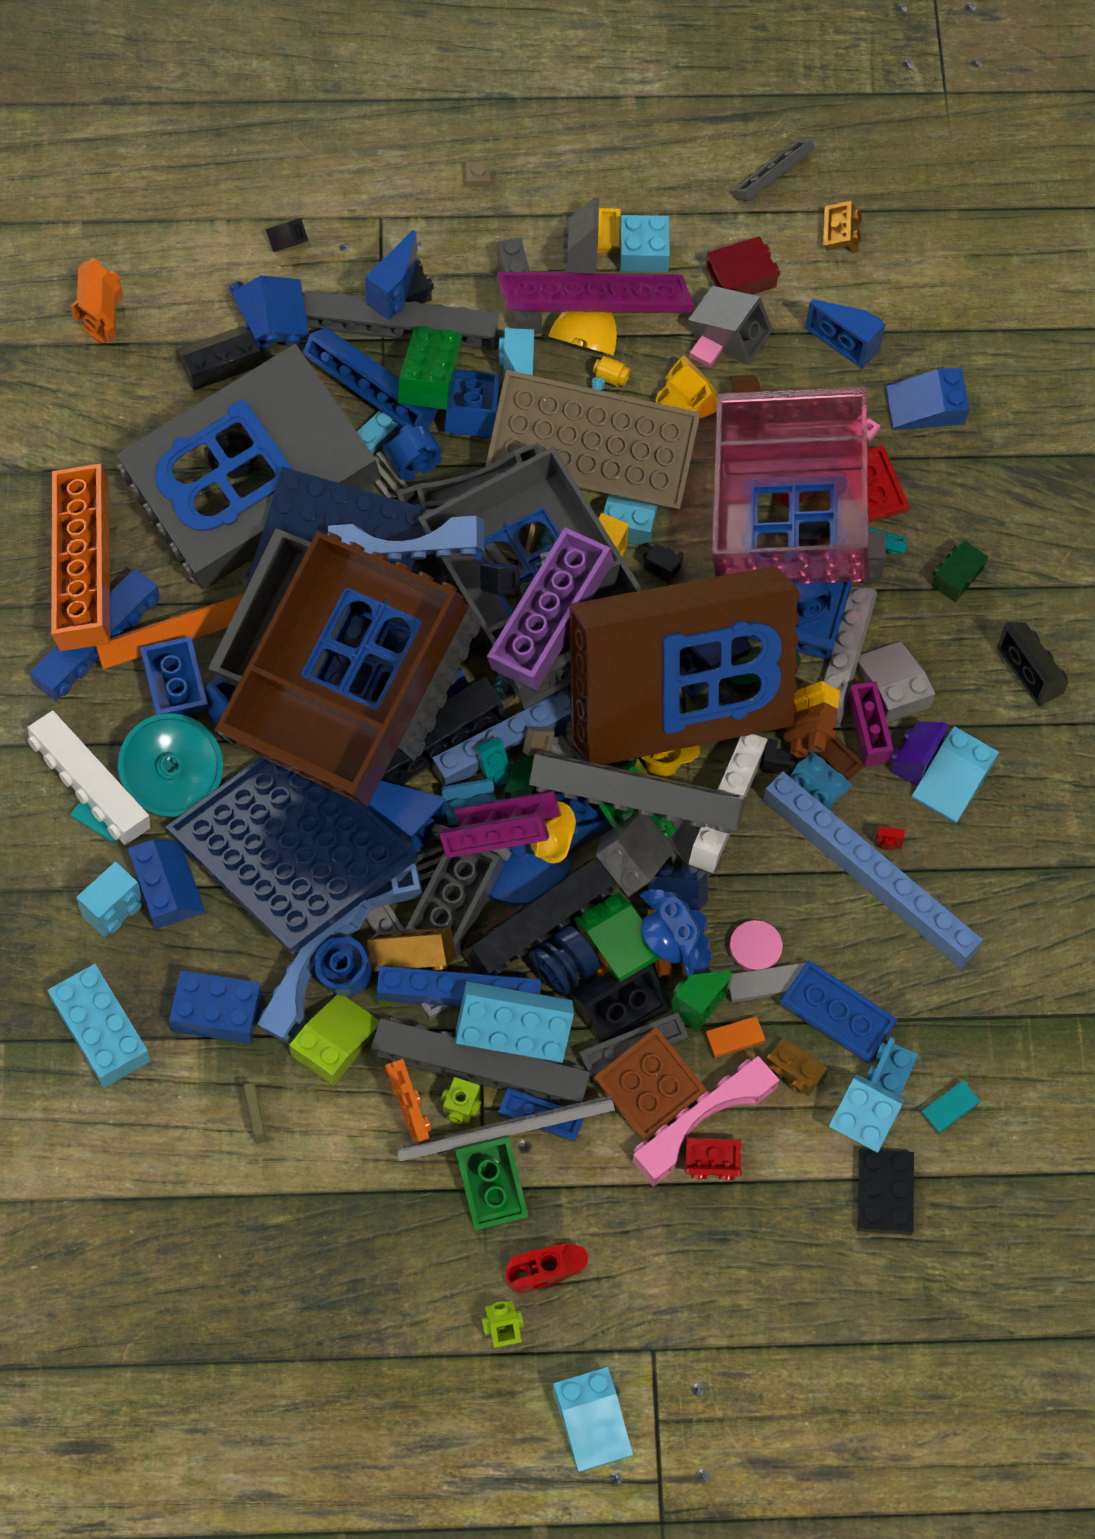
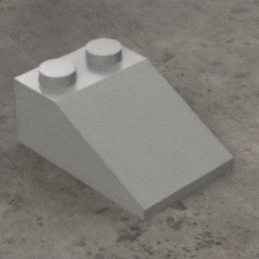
[857,641,935,722]

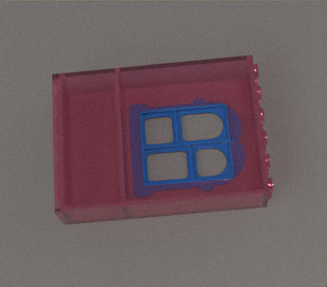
[712,387,870,584]

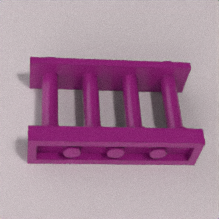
[439,790,561,858]

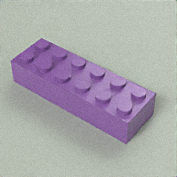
[487,527,614,691]

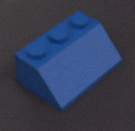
[140,636,208,718]
[128,840,205,929]

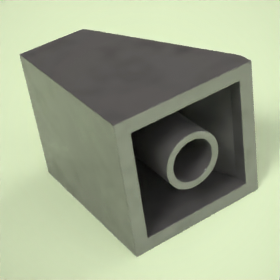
[596,811,675,897]

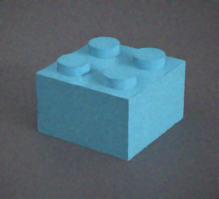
[620,215,670,272]
[76,862,143,938]
[829,1074,906,1153]

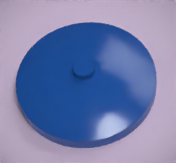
[488,844,571,907]

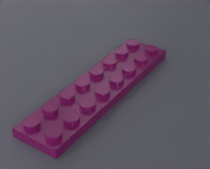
[496,272,694,313]

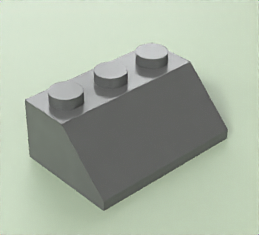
[563,198,599,274]

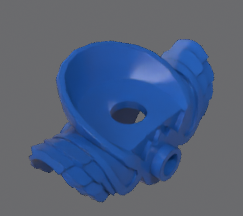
[639,889,712,978]

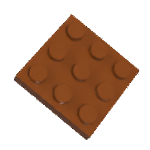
[593,1027,708,1141]

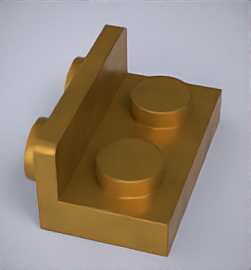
[823,201,862,253]
[765,1038,828,1096]

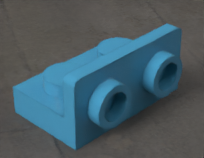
[441,778,497,826]
[866,1037,918,1096]

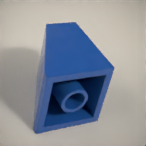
[233,275,309,345]
[365,781,446,853]

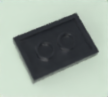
[857,1149,914,1235]

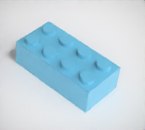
[47,964,151,1088]
[456,981,574,1063]

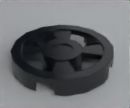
[207,432,257,479]

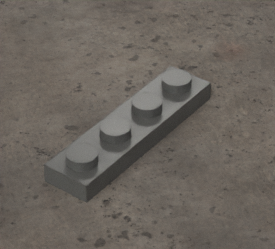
[731,140,815,201]
[579,1013,689,1078]

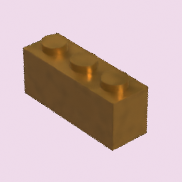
[367,927,456,971]

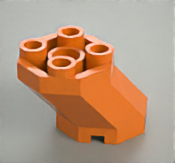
[71,258,123,343]

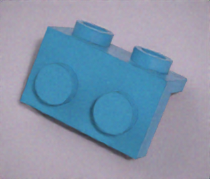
[790,753,853,810]

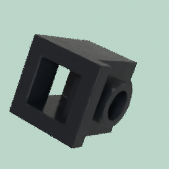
[643,543,684,584]

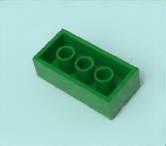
[398,326,463,410]

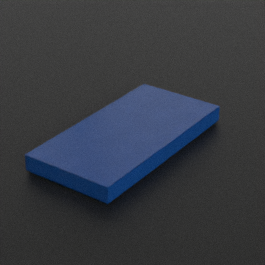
[779,960,898,1064]

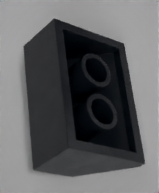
[176,326,262,390]
[997,622,1068,707]
[571,964,670,1044]

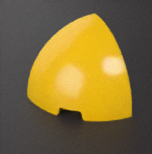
[548,311,617,356]
[655,355,725,418]

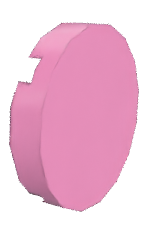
[729,920,783,972]

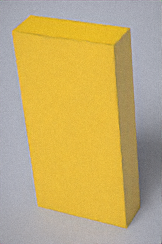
[597,208,621,253]

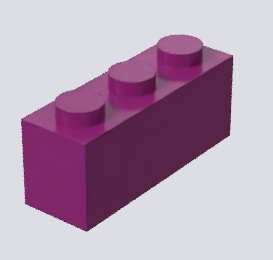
[848,681,894,767]

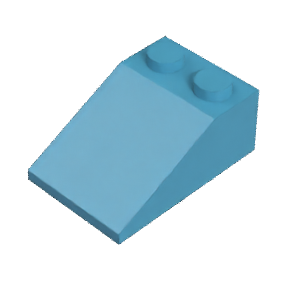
[499,328,534,377]
[911,726,999,824]
[553,1367,633,1473]

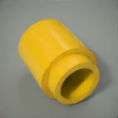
[593,356,631,387]

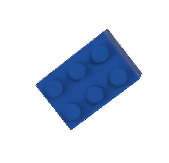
[169,970,262,1044]

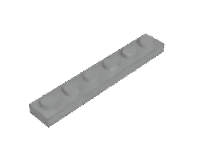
[824,587,877,724]

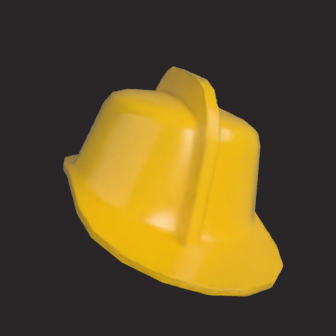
[641,745,700,777]
[530,801,576,864]

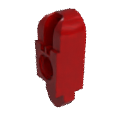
[505,1243,588,1293]

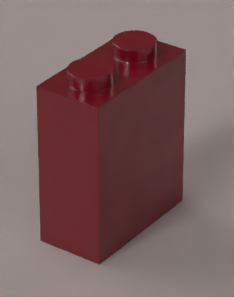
[705,236,780,295]

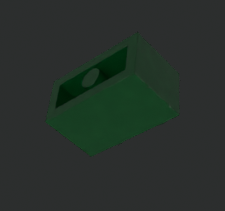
[931,540,988,603]

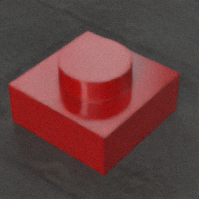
[875,826,905,850]

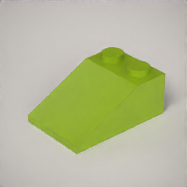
[289,995,380,1086]

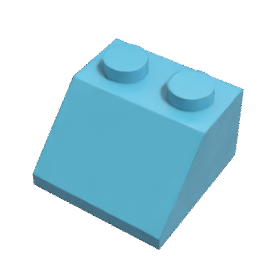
[604,495,658,547]

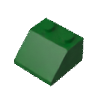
[671,971,733,1032]

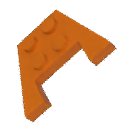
[383,1059,431,1142]

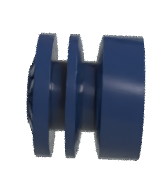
[530,925,600,997]

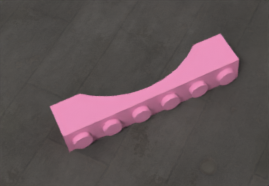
[632,1056,780,1187]

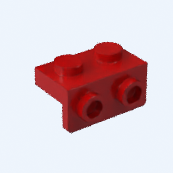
[685,1137,742,1180]

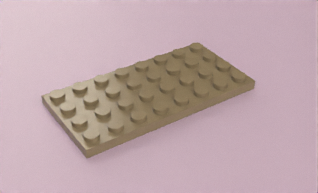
[485,370,700,511]

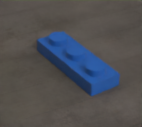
[498,1088,584,1143]

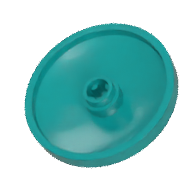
[117,713,223,818]

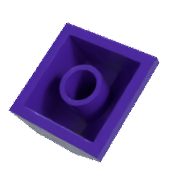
[890,722,949,786]

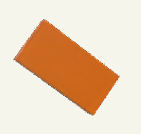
[705,1016,766,1059]

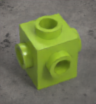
[440,1077,481,1124]
[482,1301,524,1348]

